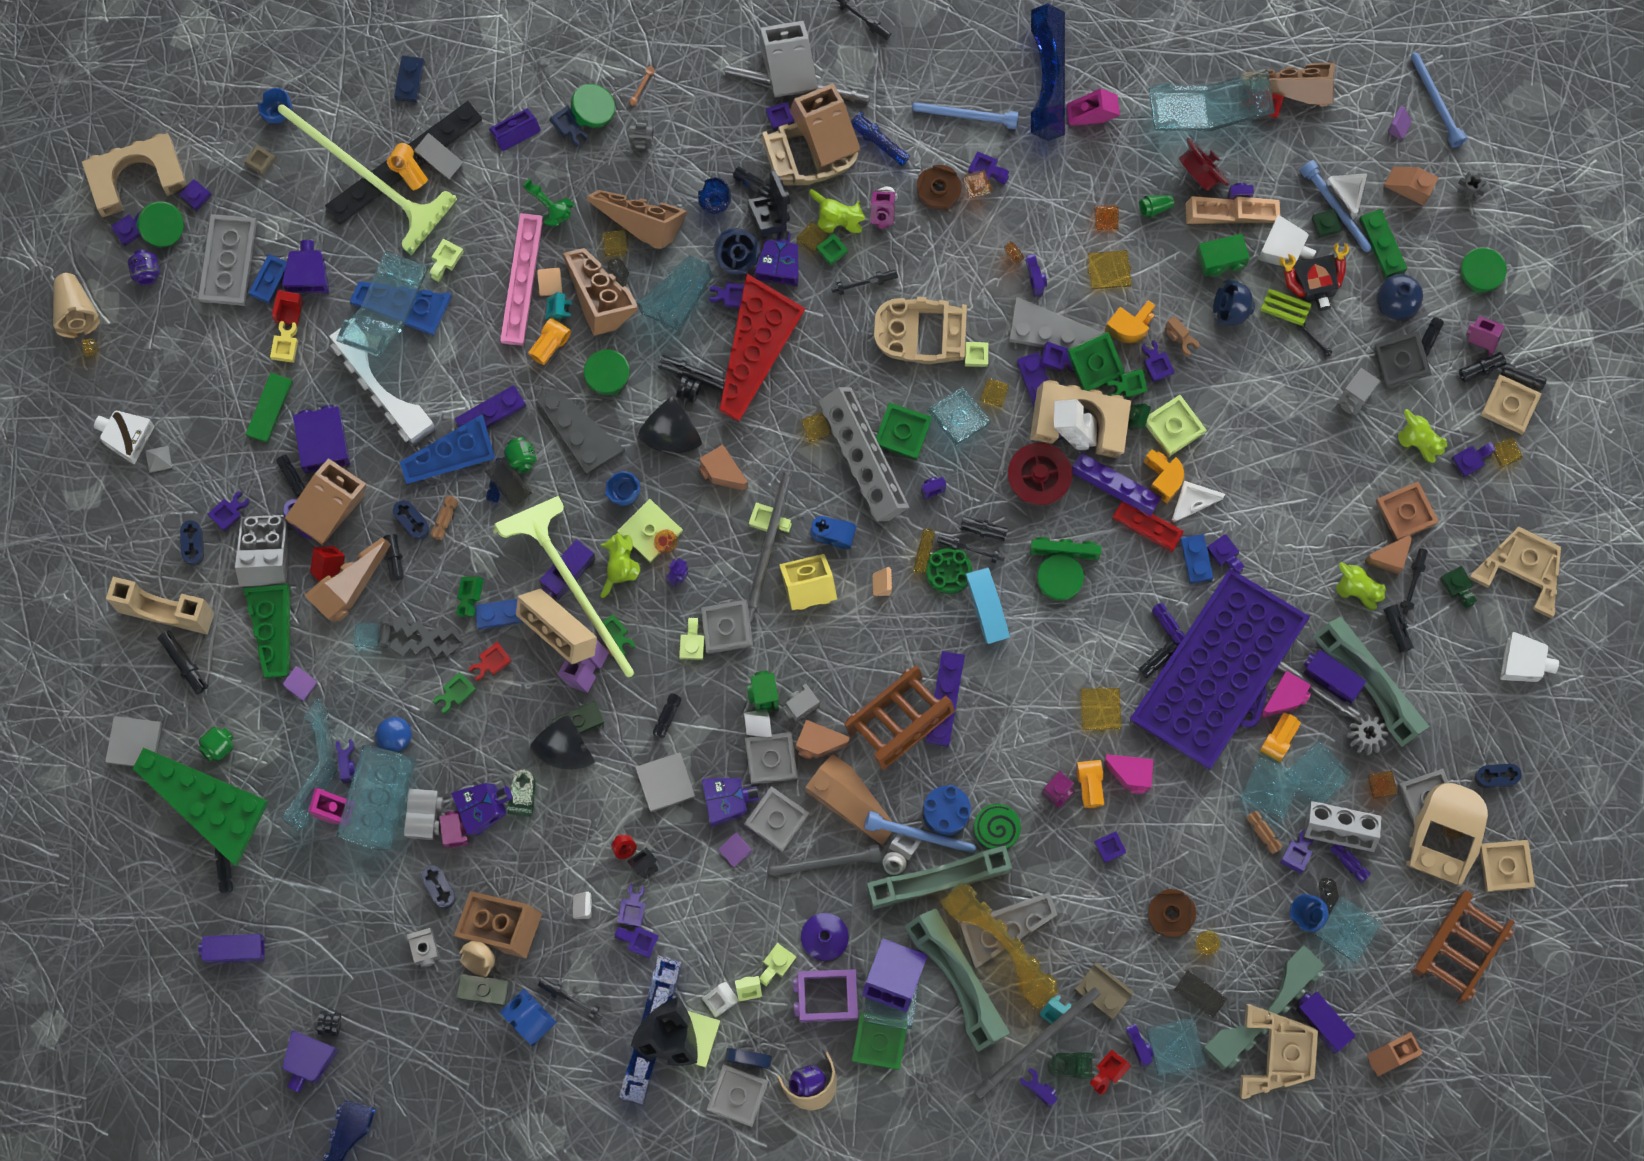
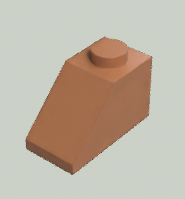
[1384,166,1439,206]
[698,445,748,491]
[795,720,850,760]
[1367,1032,1423,1076]

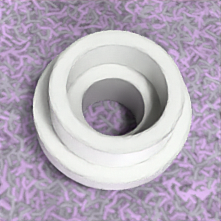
[883,852,907,875]

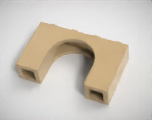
[82,133,187,218]
[1030,380,1131,459]
[106,577,214,635]

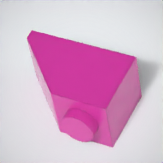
[1066,89,1120,125]
[1261,671,1311,718]
[1104,754,1154,794]
[308,788,355,825]

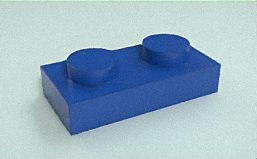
[248,254,287,304]
[1180,534,1213,584]
[475,598,524,629]

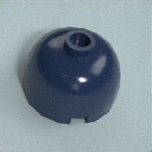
[713,228,760,275]
[1376,274,1423,321]
[1213,279,1255,326]

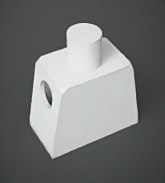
[1258,215,1316,266]
[1500,632,1559,682]

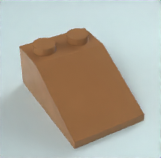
[454,891,542,958]

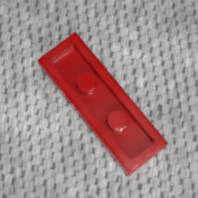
[1112,501,1184,552]

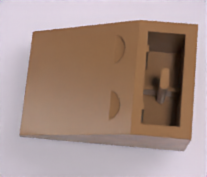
[790,83,861,167]
[285,458,366,545]

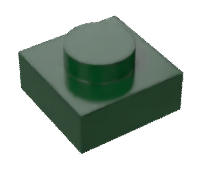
[1312,209,1341,238]
[1128,403,1151,430]

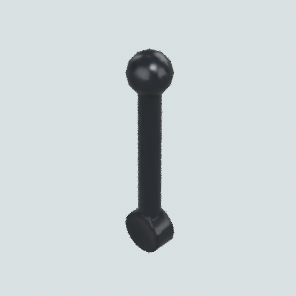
[1296,323,1332,356]

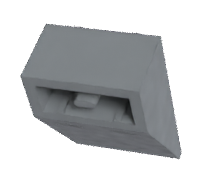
[759,21,818,98]
[235,515,288,587]

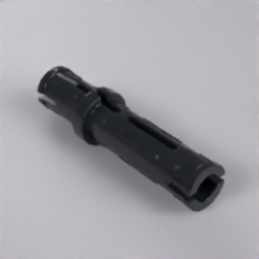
[658,354,725,392]
[158,630,209,695]

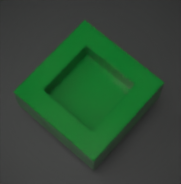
[816,234,848,266]

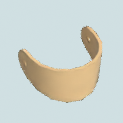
[777,1052,837,1111]

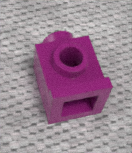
[871,191,896,228]
[1466,316,1505,355]
[1042,771,1075,809]
[439,810,469,848]

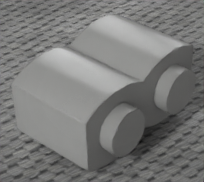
[404,789,443,840]

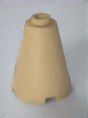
[53,273,100,338]

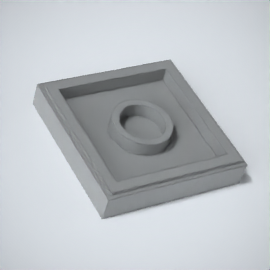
[701,599,753,654]
[105,716,162,767]
[745,732,798,785]
[636,752,695,813]
[1398,769,1449,827]
[744,786,810,853]
[706,1064,769,1127]

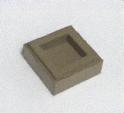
[244,145,276,176]

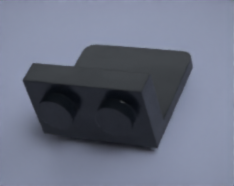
[748,170,790,236]

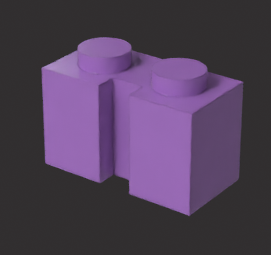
[557,640,609,693]

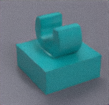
[545,292,572,320]
[1039,995,1071,1024]

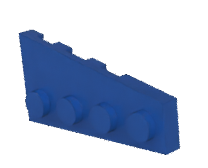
[350,281,452,336]
[400,414,495,484]

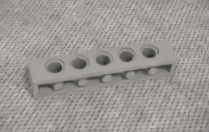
[819,387,910,522]

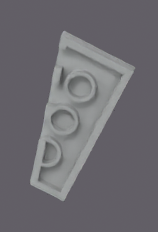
[1009,297,1102,349]
[959,892,1057,969]

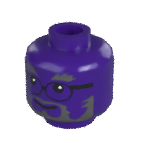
[128,249,160,285]
[789,1065,826,1097]

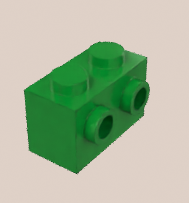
[1196,233,1250,277]
[747,671,779,712]

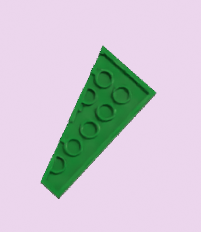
[132,747,269,867]

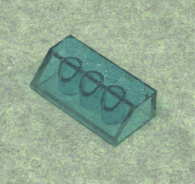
[336,745,416,851]

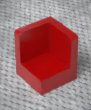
[272,290,303,326]
[310,546,345,582]

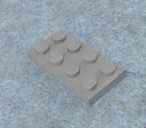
[198,214,257,306]

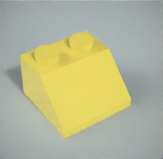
[779,554,837,610]

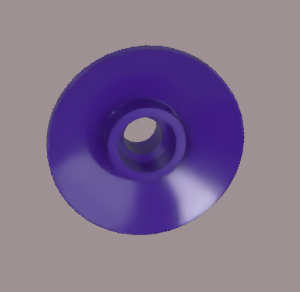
[801,913,849,961]

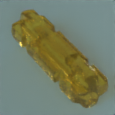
[913,529,935,574]

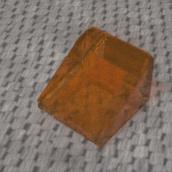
[1094,204,1119,230]

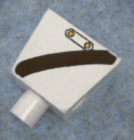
[94,411,155,464]

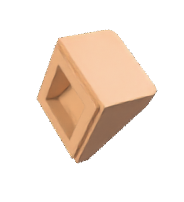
[537,268,562,297]
[872,567,892,596]

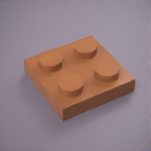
[1376,481,1439,541]

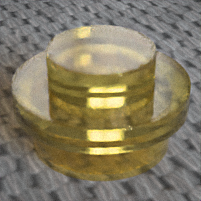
[1196,931,1220,955]

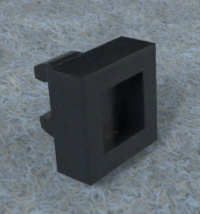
[627,847,658,879]

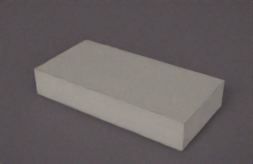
[414,133,463,180]

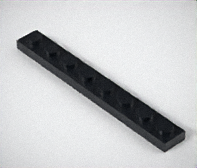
[325,101,482,225]

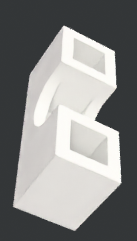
[1054,399,1097,450]

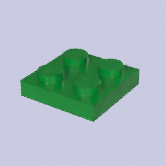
[1066,332,1125,391]
[876,402,932,461]
[852,1013,908,1070]

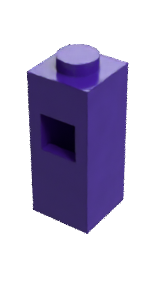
[539,539,595,600]
[1303,649,1367,705]
[198,934,265,964]
[1296,992,1356,1054]

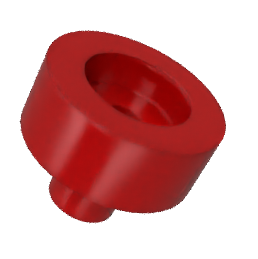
[611,835,637,860]

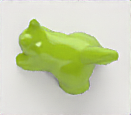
[809,189,865,233]
[1398,409,1447,463]
[600,533,640,598]
[1336,562,1386,611]

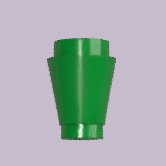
[1139,194,1174,218]

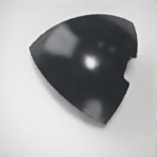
[638,396,702,453]
[530,714,595,770]
[631,996,698,1066]

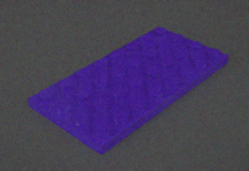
[1130,568,1310,770]

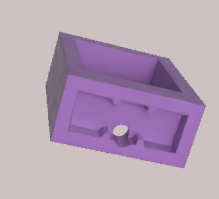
[793,969,858,1023]

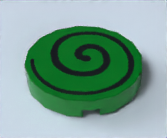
[973,803,1021,850]

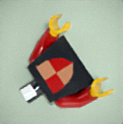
[1279,243,1349,311]

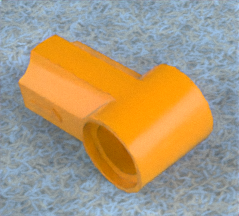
[387,143,428,191]
[528,318,571,365]
[1260,713,1301,763]
[1076,760,1104,808]

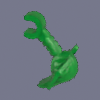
[523,179,575,226]

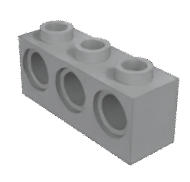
[1304,801,1382,852]

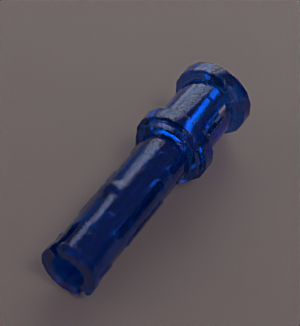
[851,111,911,167]

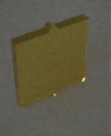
[1088,250,1132,289]
[1081,686,1122,732]

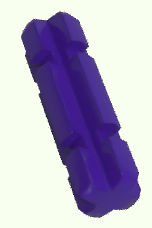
[1152,603,1185,645]
[1330,844,1370,882]

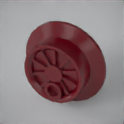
[1179,137,1230,191]
[1008,443,1072,505]

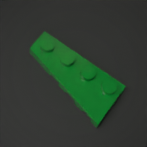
[243,584,290,679]

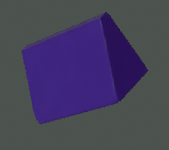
[489,108,541,151]

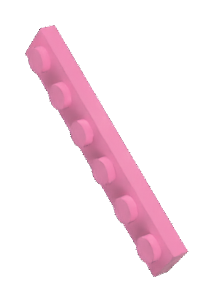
[500,213,543,346]

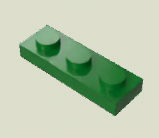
[1359,209,1407,278]
[1030,537,1102,560]

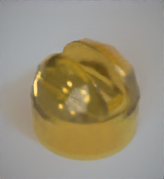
[82,339,99,358]

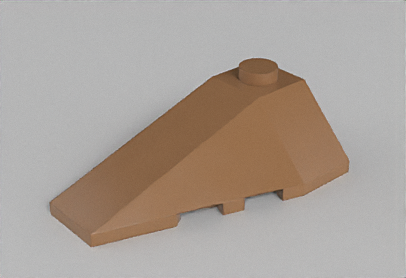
[1242,63,1335,107]
[587,190,687,249]
[563,248,638,335]
[305,538,391,623]
[805,754,892,846]

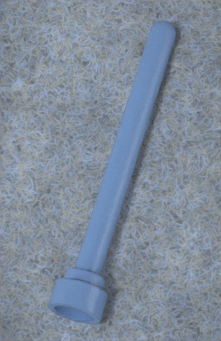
[1411,52,1468,148]
[912,103,1019,130]
[1299,160,1371,252]
[864,811,976,853]

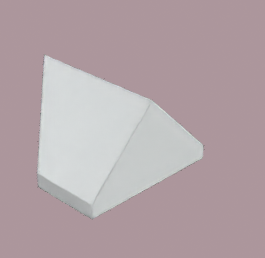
[1326,173,1367,220]

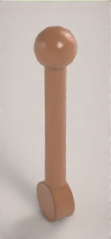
[629,66,655,106]

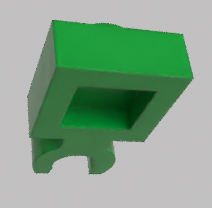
[1105,369,1147,397]
[456,576,484,617]
[595,614,636,657]
[433,672,476,714]

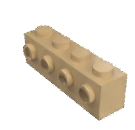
[516,588,597,664]

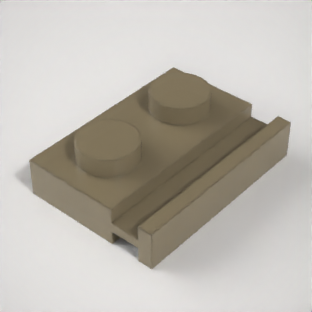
[1074,962,1134,1020]

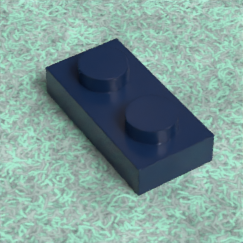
[394,55,425,103]

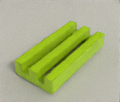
[1261,288,1312,326]

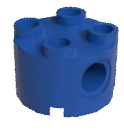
[923,785,971,837]
[500,989,557,1047]

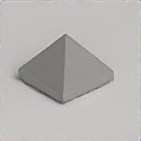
[145,446,172,473]

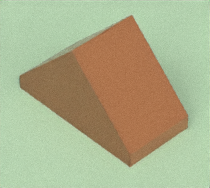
[1365,535,1412,575]

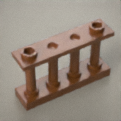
[844,665,955,771]
[1411,890,1515,1004]

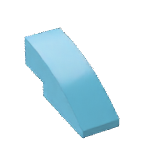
[966,567,1010,644]

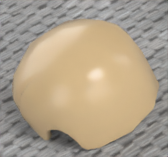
[459,941,495,977]

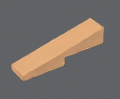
[1186,196,1280,224]

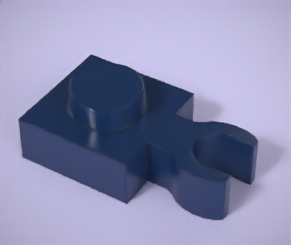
[549,105,588,147]

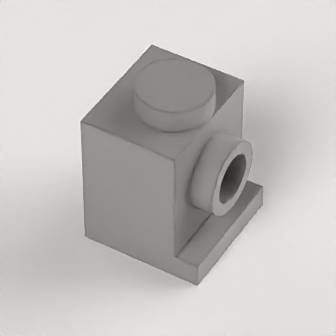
[782,684,820,723]
[407,928,440,967]

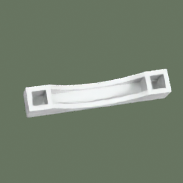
[330,320,436,446]

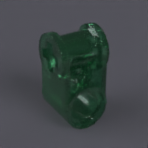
[507,770,536,817]
[1047,1052,1095,1079]

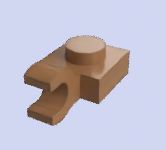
[1165,315,1200,357]

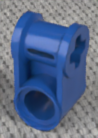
[810,516,857,549]

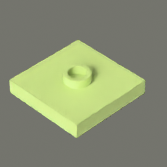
[1146,395,1207,457]
[617,499,683,564]
[688,1011,720,1068]

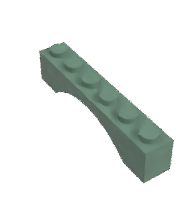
[1313,616,1430,747]
[866,845,1012,910]
[904,909,1010,1052]
[1202,945,1325,1070]

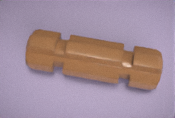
[431,495,458,540]
[1247,811,1282,854]

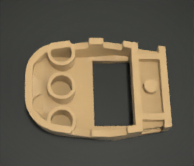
[761,123,858,185]
[874,297,967,364]
[1406,783,1488,886]

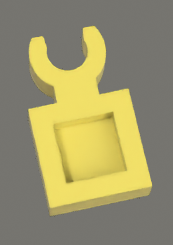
[270,321,298,363]

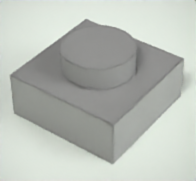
[889,833,922,860]

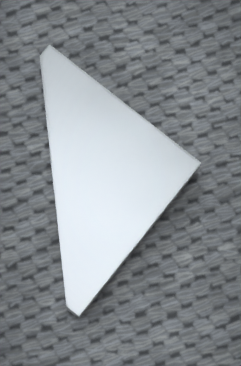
[1171,481,1225,523]

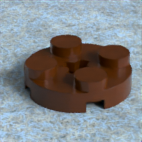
[917,165,962,210]
[1147,889,1196,938]

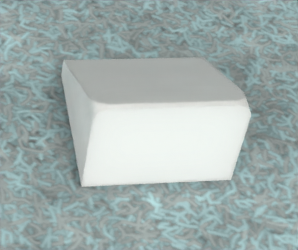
[744,709,772,737]
[573,892,592,919]
[702,982,739,1018]

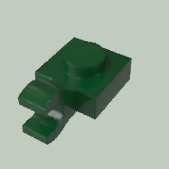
[1440,566,1477,609]

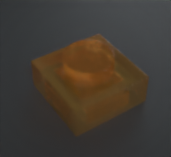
[962,170,993,198]
[1368,770,1398,799]

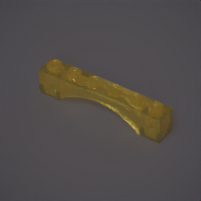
[938,883,1059,1010]

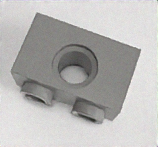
[1337,368,1380,416]

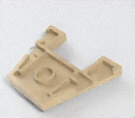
[1469,527,1561,619]
[1240,1004,1318,1099]

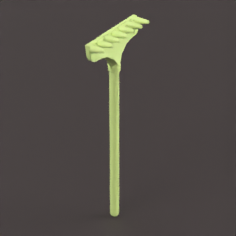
[278,105,457,256]
[493,496,634,677]

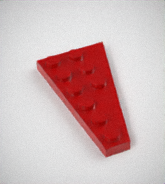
[719,274,806,422]

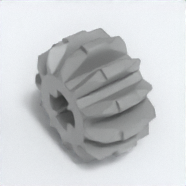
[1347,715,1388,755]

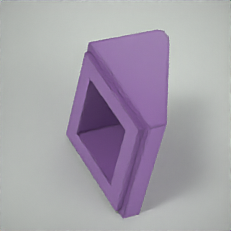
[1388,106,1411,139]
[282,666,318,701]
[718,832,752,868]

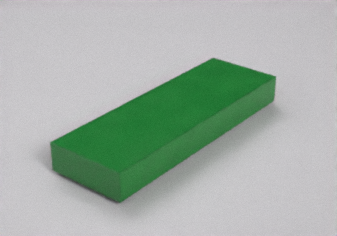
[245,373,293,444]

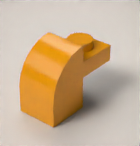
[1104,300,1155,344]
[1144,449,1184,504]

